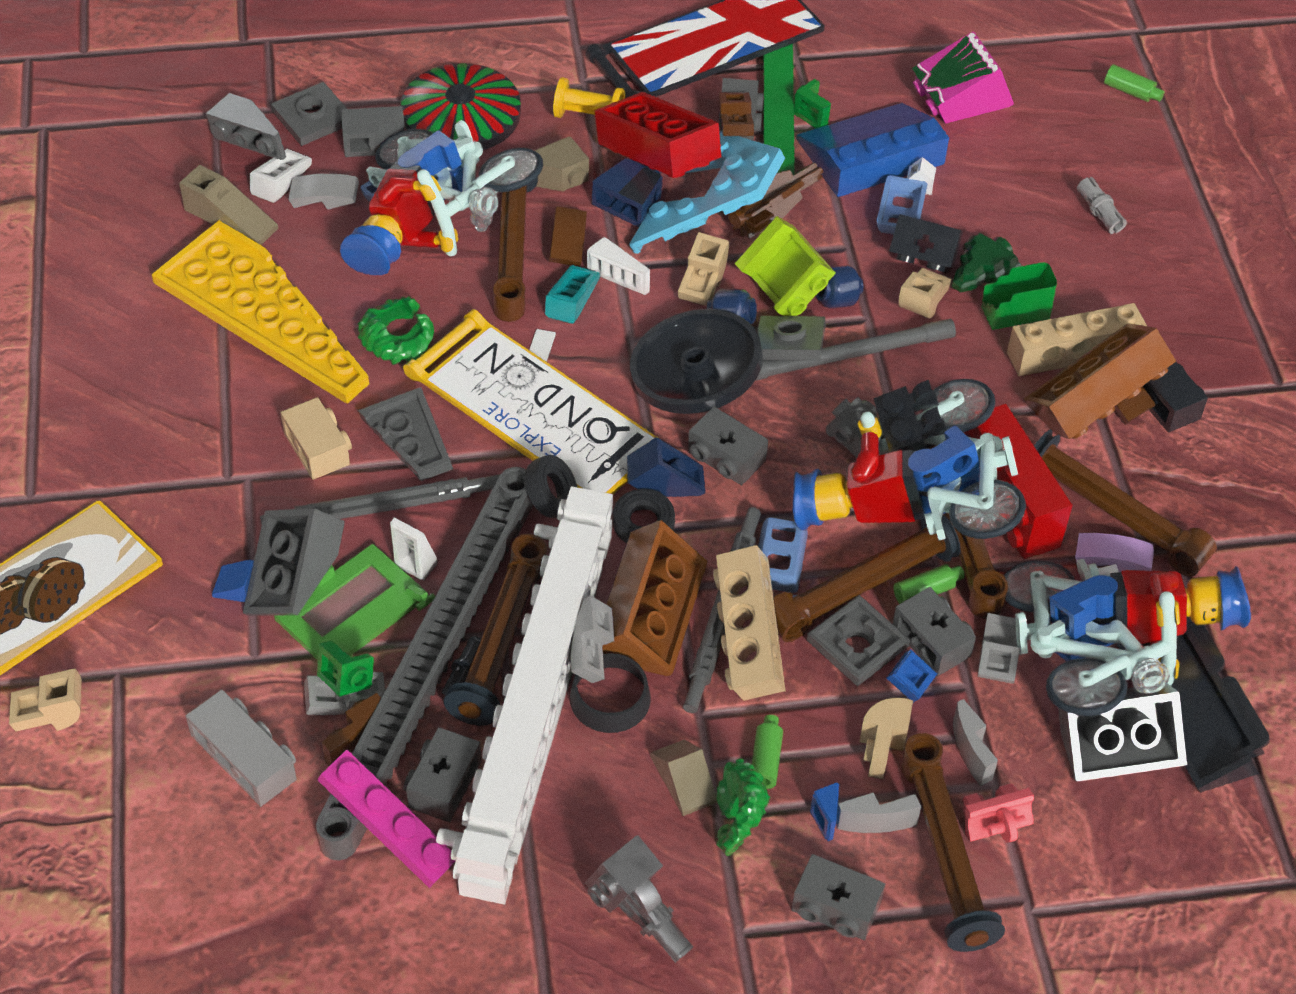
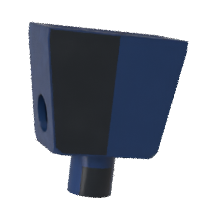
[592,159,663,227]

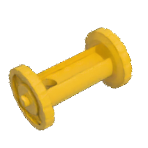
[553,77,625,118]

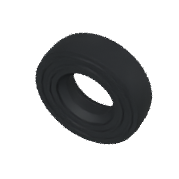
[525,455,578,518]
[613,489,675,543]

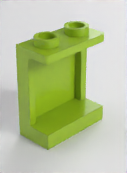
[735,216,836,316]

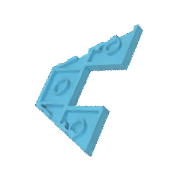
[629,131,785,254]

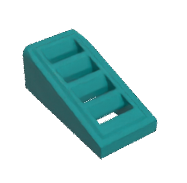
[545,265,600,324]

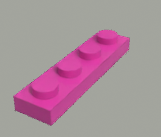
[317,750,456,888]

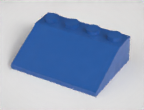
[796,103,949,197]

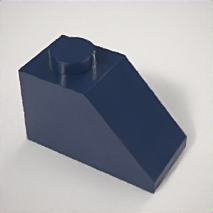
[627,437,706,497]

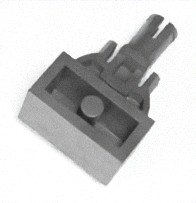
[585,835,694,963]

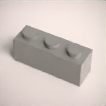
[186,690,297,807]

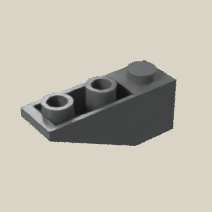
[206,93,286,160]

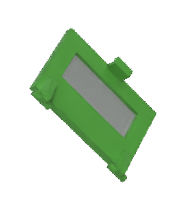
[274,544,436,660]

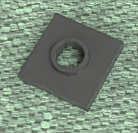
[271,82,347,146]
[757,316,826,361]
[807,595,910,686]

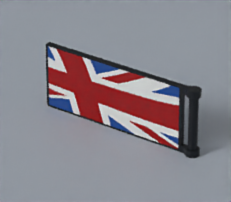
[586,0,825,98]

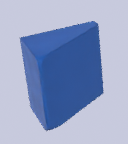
[212,560,254,602]
[810,783,839,841]

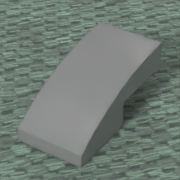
[288,174,359,210]
[571,596,614,683]
[977,613,1020,684]
[304,672,385,715]
[953,699,998,786]
[836,792,921,833]

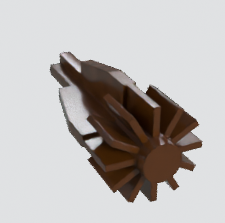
[727,162,823,239]

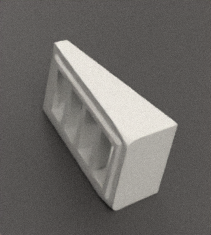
[250,149,312,203]
[587,237,650,295]
[390,518,438,581]

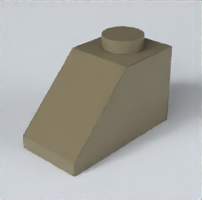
[519,136,589,192]

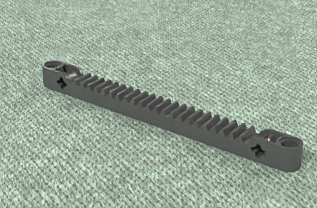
[316,467,533,861]

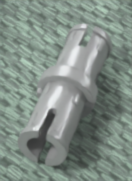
[1077,177,1127,234]

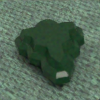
[952,233,1022,293]

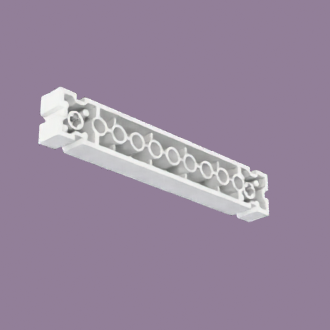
[436,486,613,905]

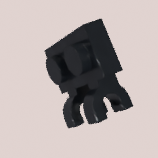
[873,380,947,452]

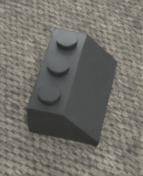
[1058,683,1187,781]

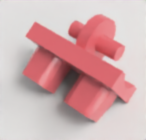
[963,783,1034,843]

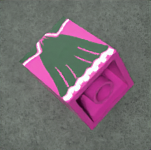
[912,31,1014,124]

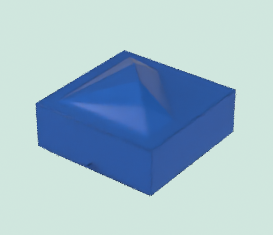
[886,649,937,703]

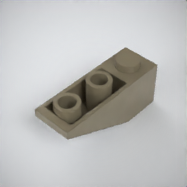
[179,165,278,245]

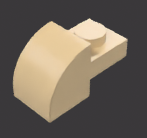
[678,232,729,306]
[899,268,951,318]
[9,668,82,731]
[859,698,913,779]

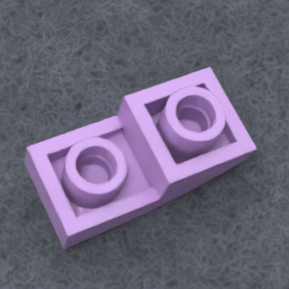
[1075,533,1154,572]

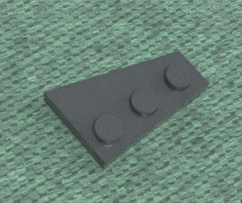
[358,387,453,481]

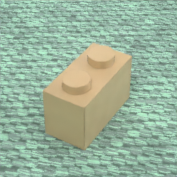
[281,397,352,480]

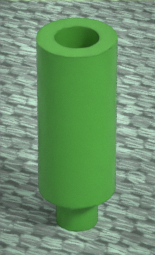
[1104,64,1165,102]
[893,564,965,604]
[751,715,783,789]

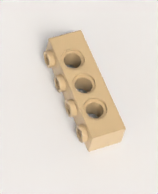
[1007,303,1147,376]
[713,545,786,701]

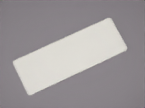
[530,329,556,362]

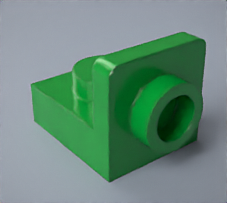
[794,79,831,128]
[317,640,374,697]

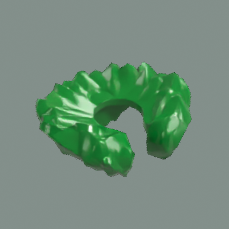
[357,296,434,365]
[716,759,770,856]

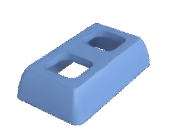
[877,176,928,235]
[758,518,808,593]

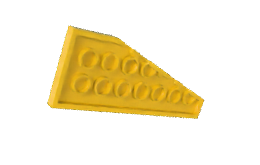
[152,220,369,404]

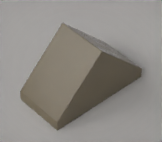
[650,740,717,816]

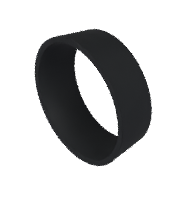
[570,653,651,733]

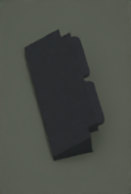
[1118,617,1270,793]

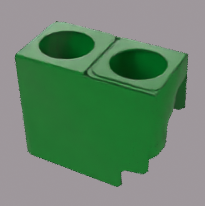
[981,262,1057,330]

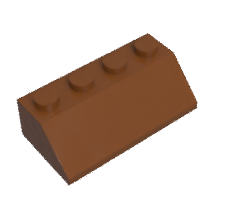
[1024,323,1176,439]
[602,520,708,676]

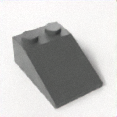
[243,508,345,616]

